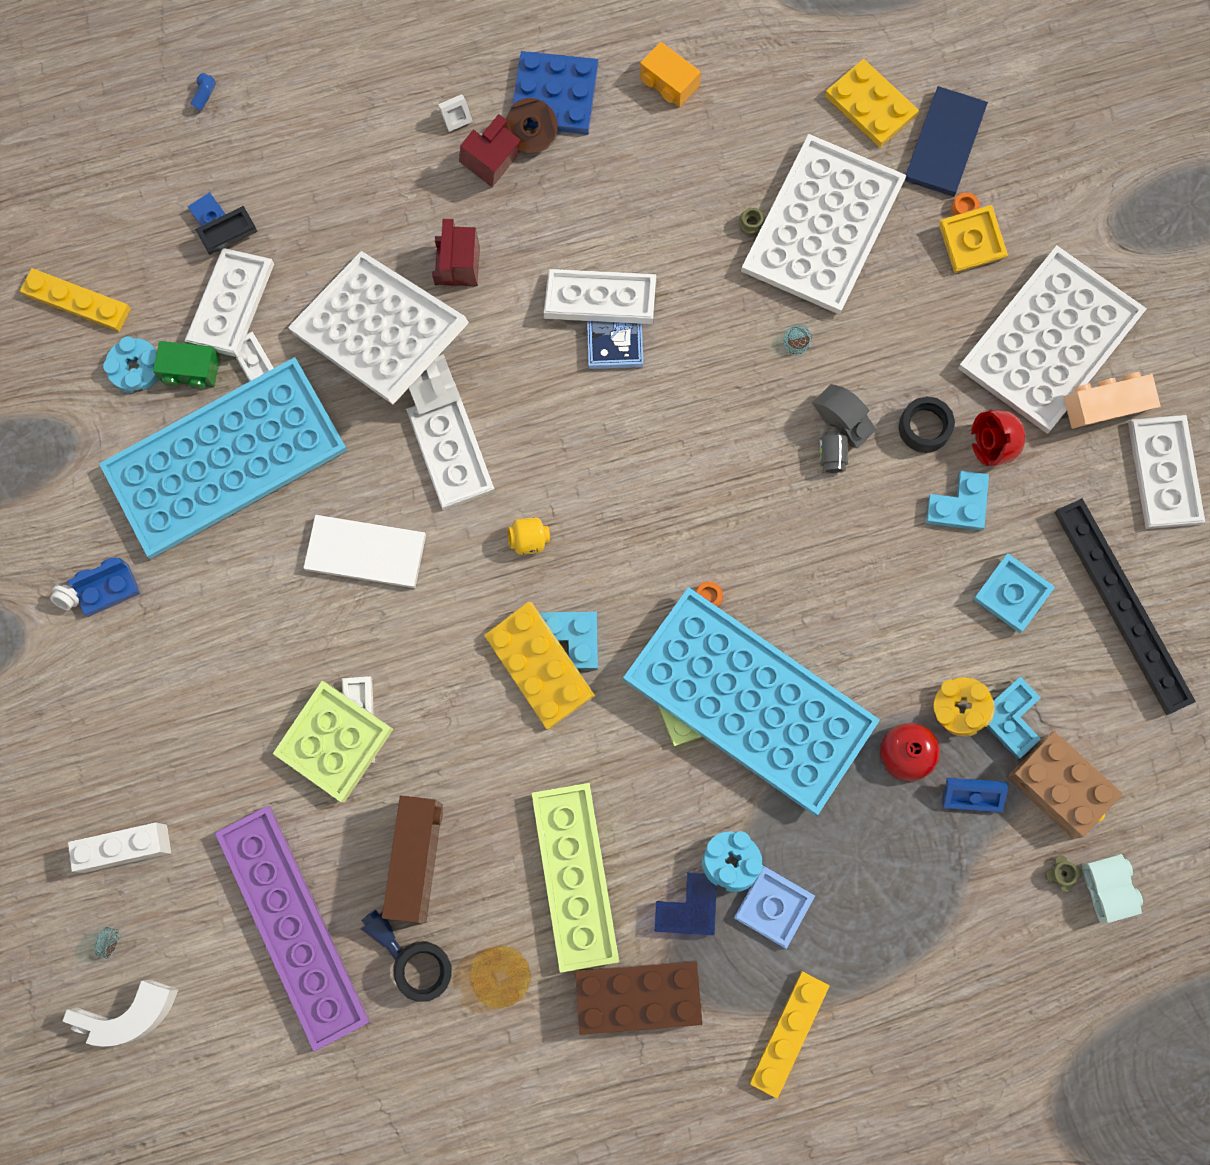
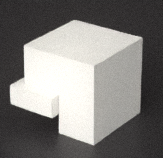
[409,354,461,414]

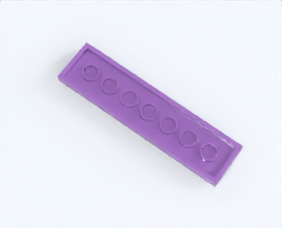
[215,806,371,1052]

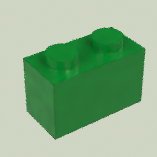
[153,341,220,389]

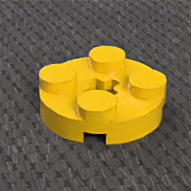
[934,677,995,737]

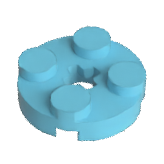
[103,336,159,393]
[702,831,763,892]

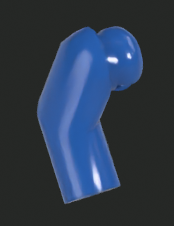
[190,73,216,111]

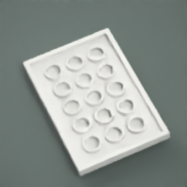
[741,134,906,315]
[958,245,1147,434]
[288,251,469,405]

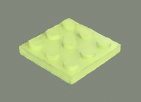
[273,681,394,803]

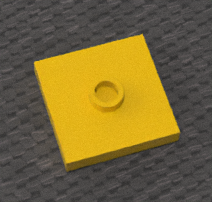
[938,205,1008,273]

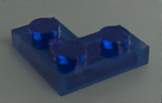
[654,872,717,935]

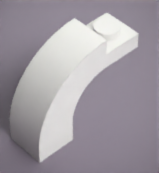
[63,980,179,1046]

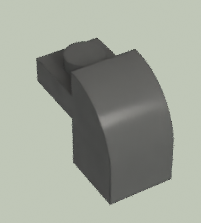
[812,384,876,448]

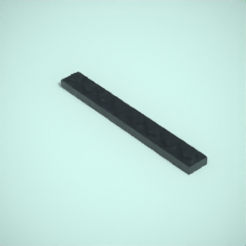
[1054,498,1196,716]

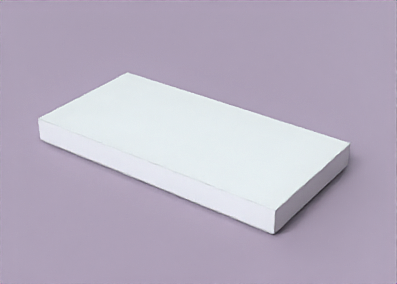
[185,248,274,357]
[544,269,656,324]
[406,392,495,510]
[1128,415,1205,529]
[304,515,426,589]

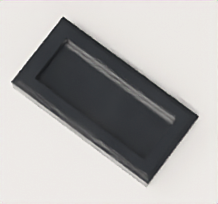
[195,206,258,255]

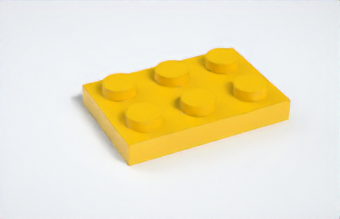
[825,59,919,148]

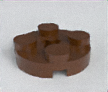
[505,98,558,154]

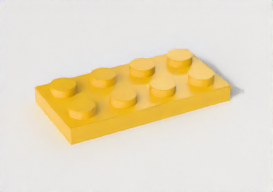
[484,602,595,730]

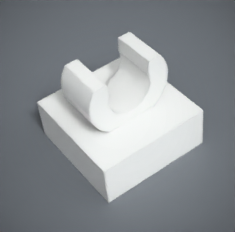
[438,94,473,132]

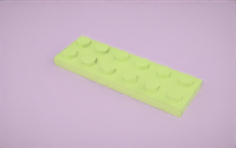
[532,783,619,973]

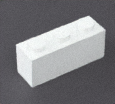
[68,823,171,873]

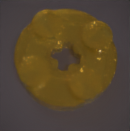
[470,946,531,1008]

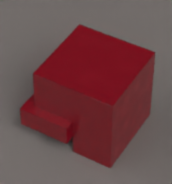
[459,114,521,188]
[432,219,480,286]

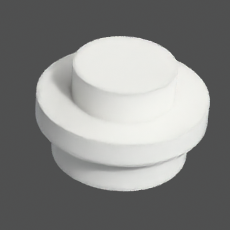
[50,585,79,611]

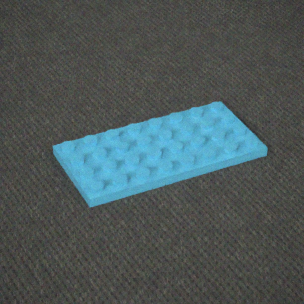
[99,357,348,559]
[622,587,880,816]

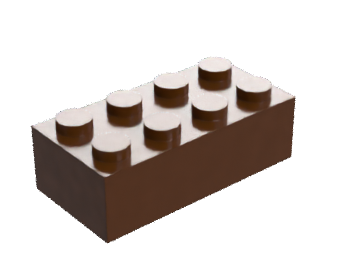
[575,961,703,1035]

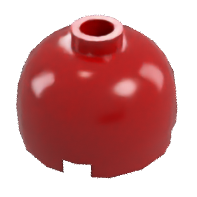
[971,410,1026,466]
[879,723,940,782]

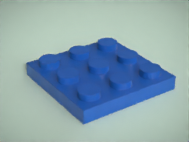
[513,51,598,135]

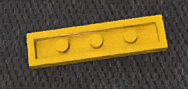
[20,268,131,332]
[749,971,830,1099]

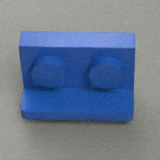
[67,558,140,617]

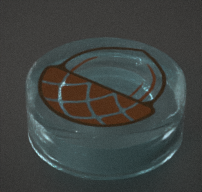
[783,325,812,354]
[94,926,119,959]

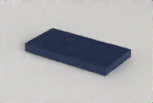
[905,86,988,197]

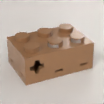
[1007,731,1123,839]

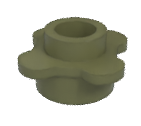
[1046,856,1082,892]

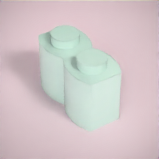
[1081,854,1143,923]

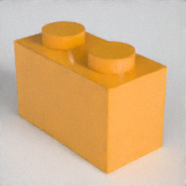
[640,41,701,108]

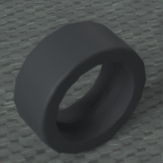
[898,396,955,453]
[393,941,452,1002]

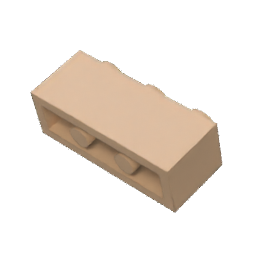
[1064,372,1161,429]

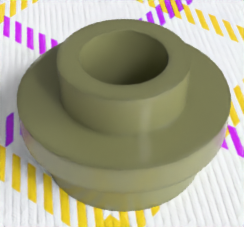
[739,208,766,235]

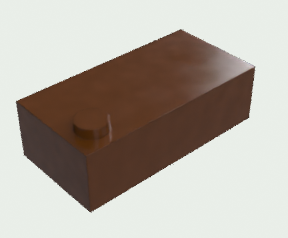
[382,795,443,923]

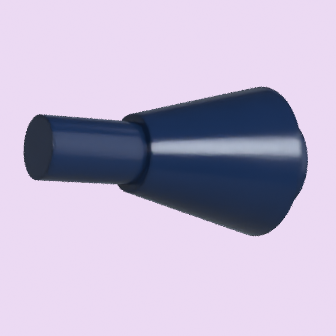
[360,909,403,960]

